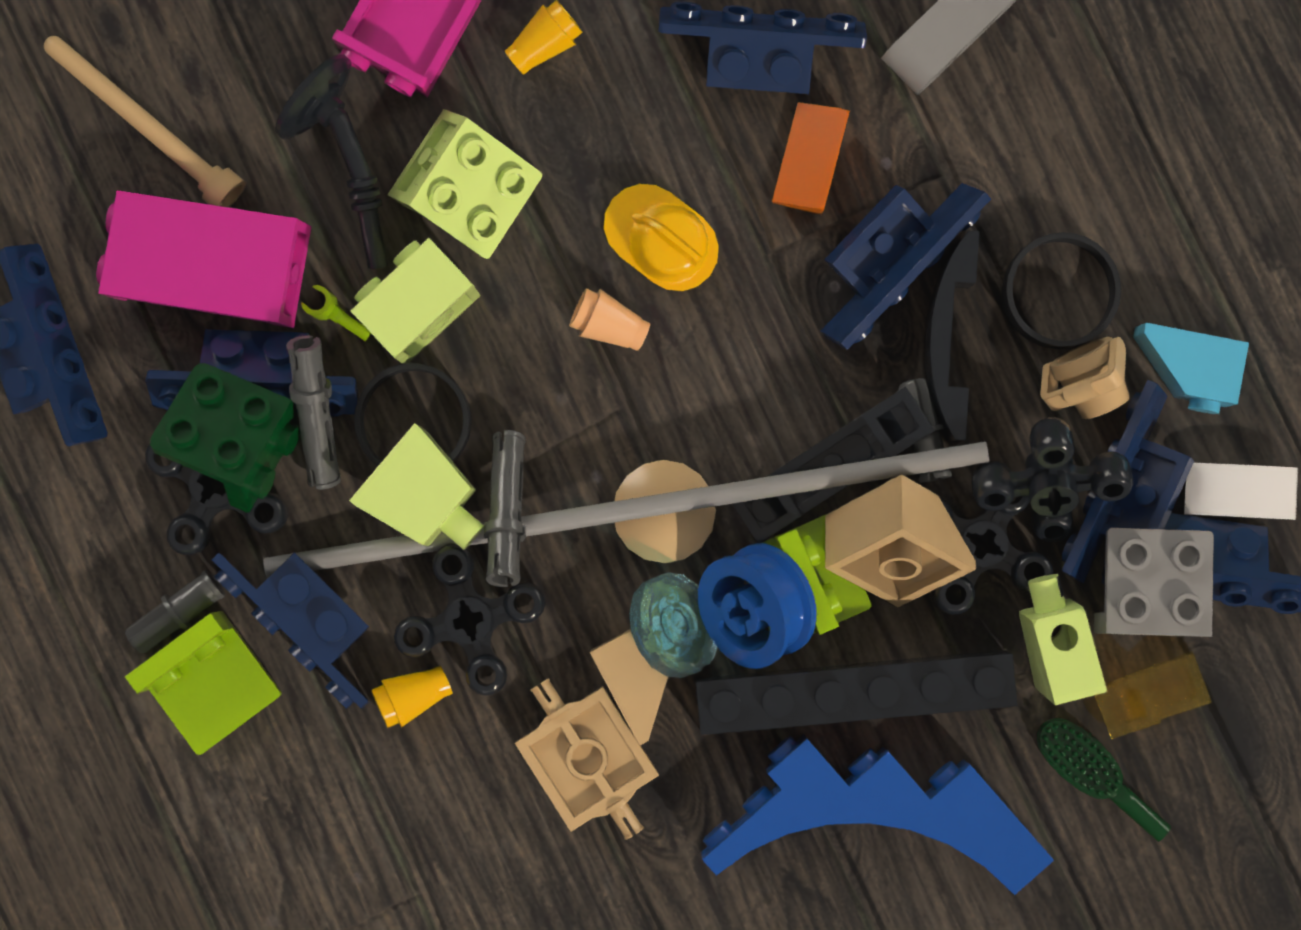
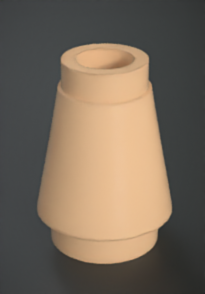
[569,288,650,351]

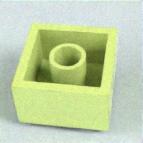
[351,238,481,364]

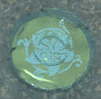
[629,572,717,678]

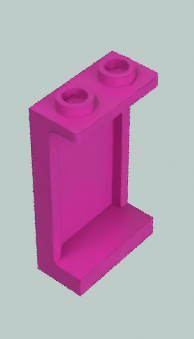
[332,0,482,98]
[96,190,312,328]

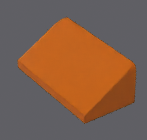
[772,102,850,215]

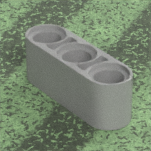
[881,0,1016,96]

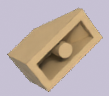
[590,627,670,746]

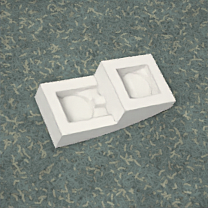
[1184,463,1298,520]

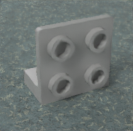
[1094,528,1214,637]

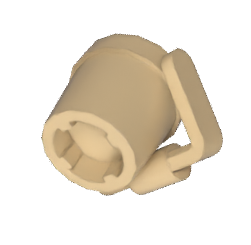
[1040,337,1131,419]

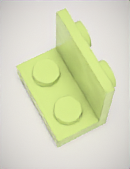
[387,109,542,259]

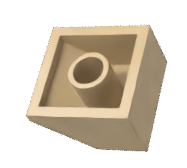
[825,474,976,607]

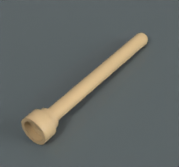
[44,36,246,208]

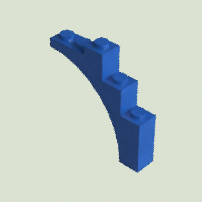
[701,734,1054,895]

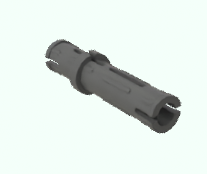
[286,335,341,490]
[484,430,526,587]

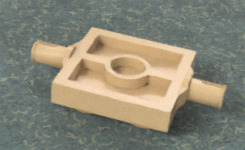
[515,678,659,840]

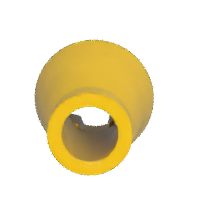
[505,0,583,75]
[371,665,453,728]

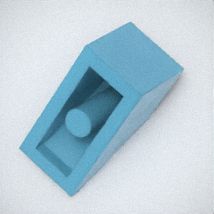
[1133,323,1249,414]

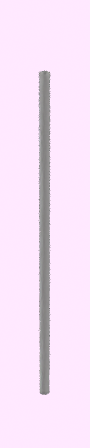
[264,442,989,578]

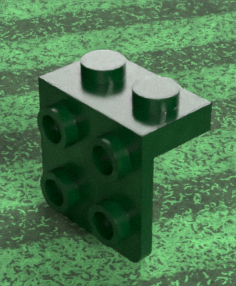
[150,363,300,513]

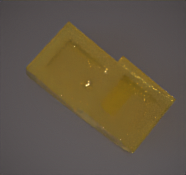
[1095,651,1212,739]

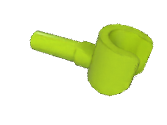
[301,285,371,342]

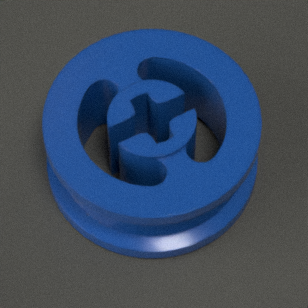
[698,543,817,669]

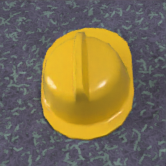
[604,184,719,291]

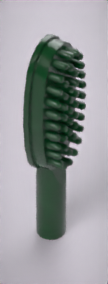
[1036,718,1171,842]

